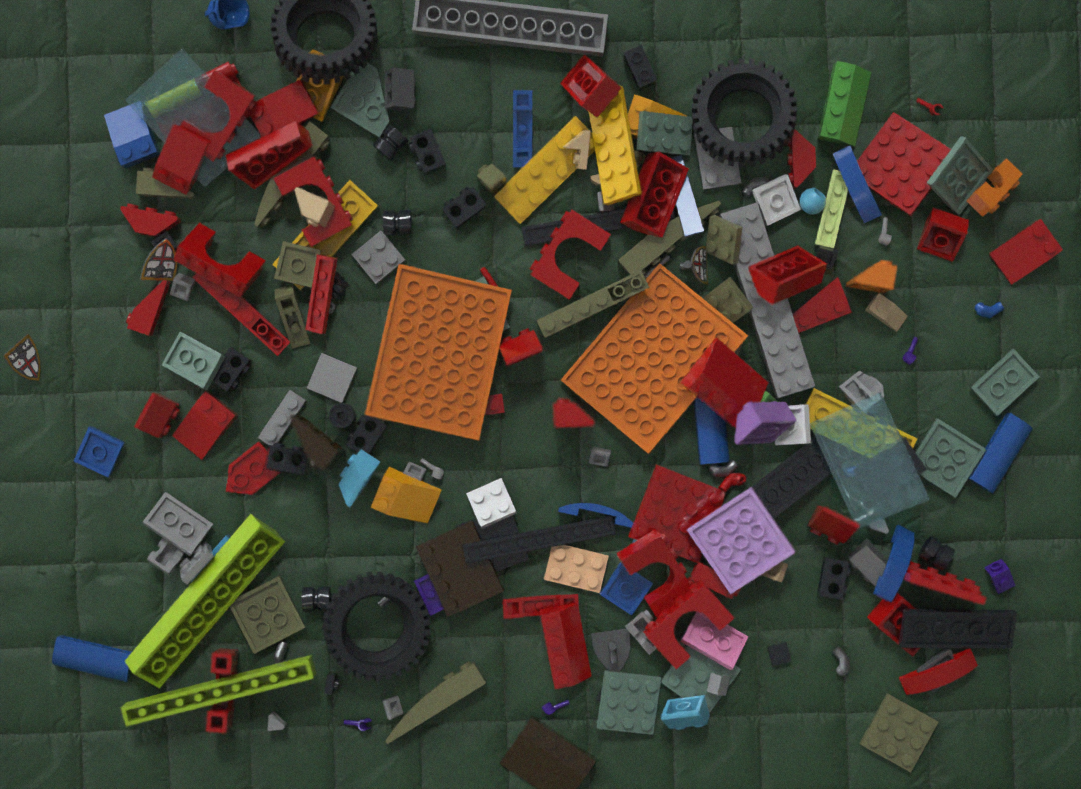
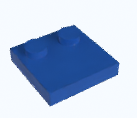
[74,426,125,477]
[599,562,653,615]

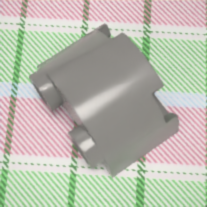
[147,538,185,575]
[625,610,657,655]

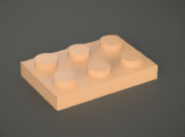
[544,545,609,593]

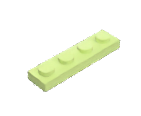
[814,170,848,249]

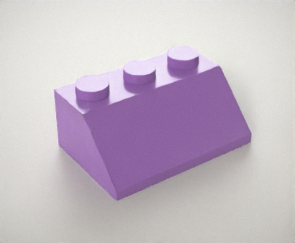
[735,401,797,445]

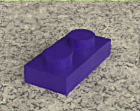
[414,574,444,616]

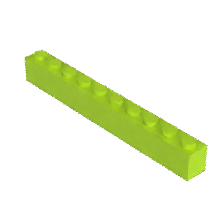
[121,655,316,726]

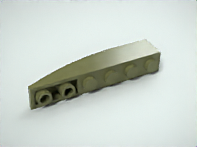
[255,122,330,228]
[618,201,721,276]
[537,270,649,338]

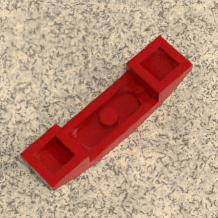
[502,594,579,619]
[899,648,978,695]

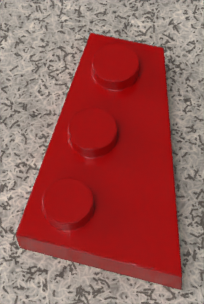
[793,277,852,333]

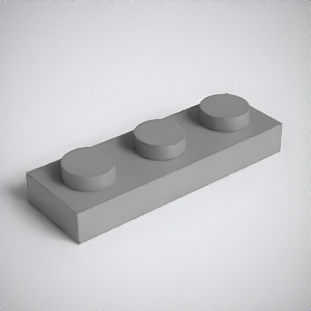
[258,390,306,445]

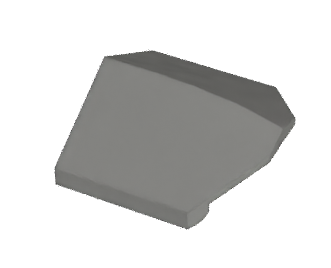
[839,371,884,414]

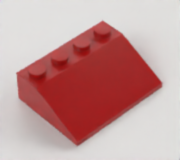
[680,337,769,429]

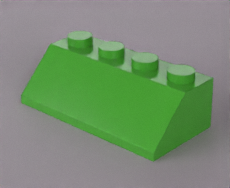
[817,61,871,147]

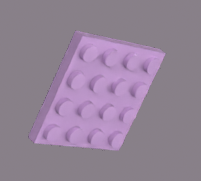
[687,487,795,594]

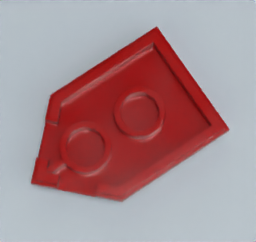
[226,441,281,495]

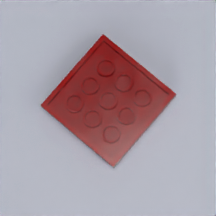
[857,112,951,216]
[628,465,726,563]

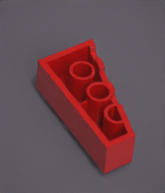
[226,121,312,189]

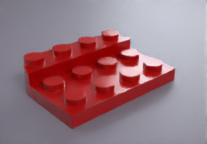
[903,561,986,605]

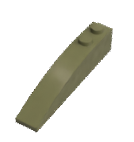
[386,661,487,744]

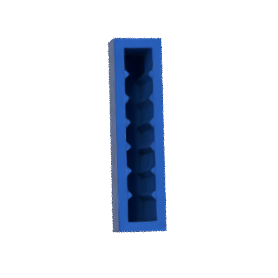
[694,398,730,464]
[968,413,1033,494]
[52,635,132,682]

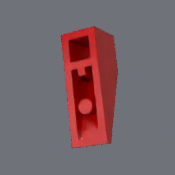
[126,280,171,336]

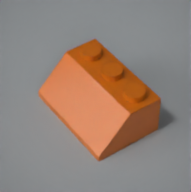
[846,260,897,293]

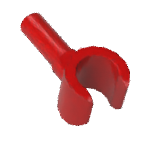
[916,98,943,116]

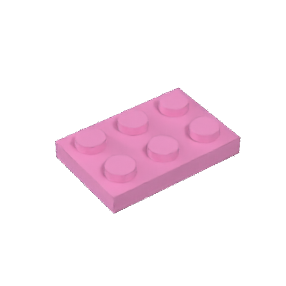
[681,611,748,670]

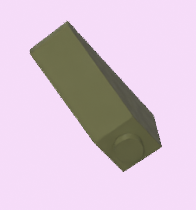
[477,163,506,195]
[136,168,197,199]
[275,284,310,349]

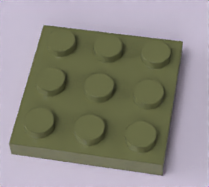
[230,576,306,654]
[859,693,938,772]

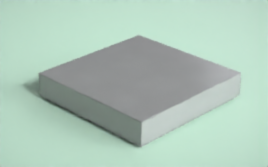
[307,353,357,403]

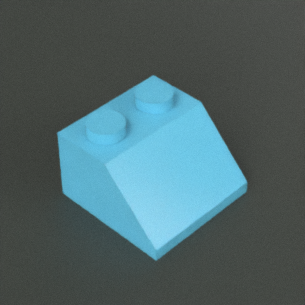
[339,449,380,507]
[661,695,710,730]

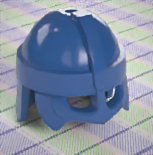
[205,0,250,30]

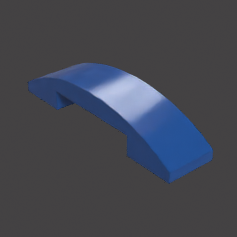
[513,90,532,167]
[833,145,882,223]
[558,503,633,528]
[873,525,914,602]

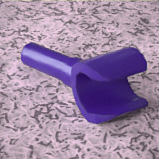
[903,337,918,365]
[542,700,570,715]
[344,718,372,731]

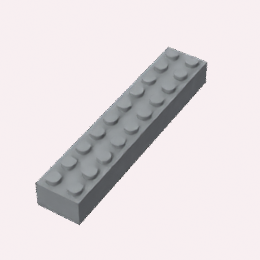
[412,0,608,57]
[719,203,815,398]

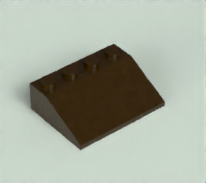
[290,414,346,470]
[416,521,504,617]
[500,715,596,789]

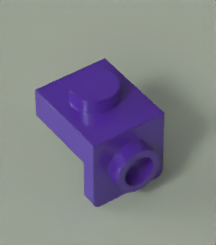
[985,559,1016,594]

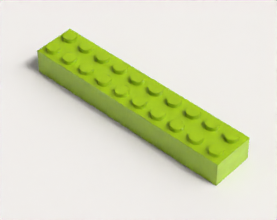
[125,514,285,688]

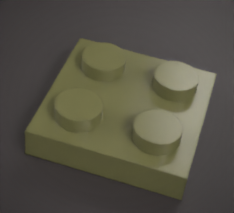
[705,215,743,265]
[274,241,321,288]
[703,277,754,323]

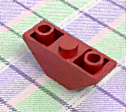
[787,129,816,189]
[120,204,181,237]

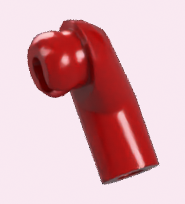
[718,473,747,493]

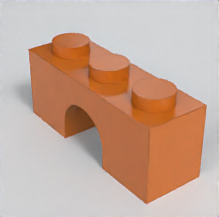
[966,158,1023,217]

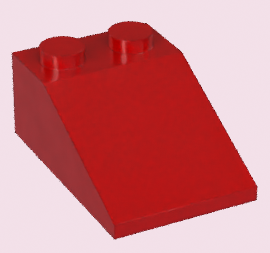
[560,54,622,118]
[247,79,319,137]
[152,124,209,195]
[989,219,1063,285]
[499,328,543,366]
[173,391,239,460]
[807,505,860,545]
[867,593,920,657]

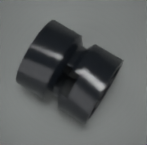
[373,125,409,161]
[383,210,412,235]
[329,403,356,428]
[918,535,955,571]
[302,586,331,612]

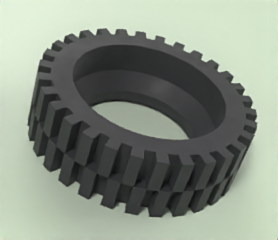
[270,0,378,84]
[692,58,797,168]
[323,572,431,681]

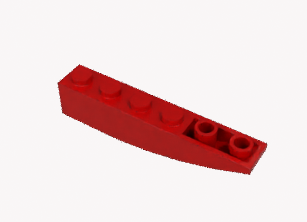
[192,273,291,356]

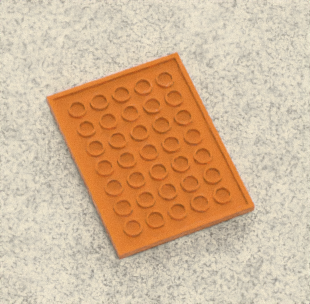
[561,263,748,454]
[365,264,512,440]

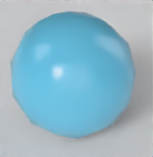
[800,188,826,215]

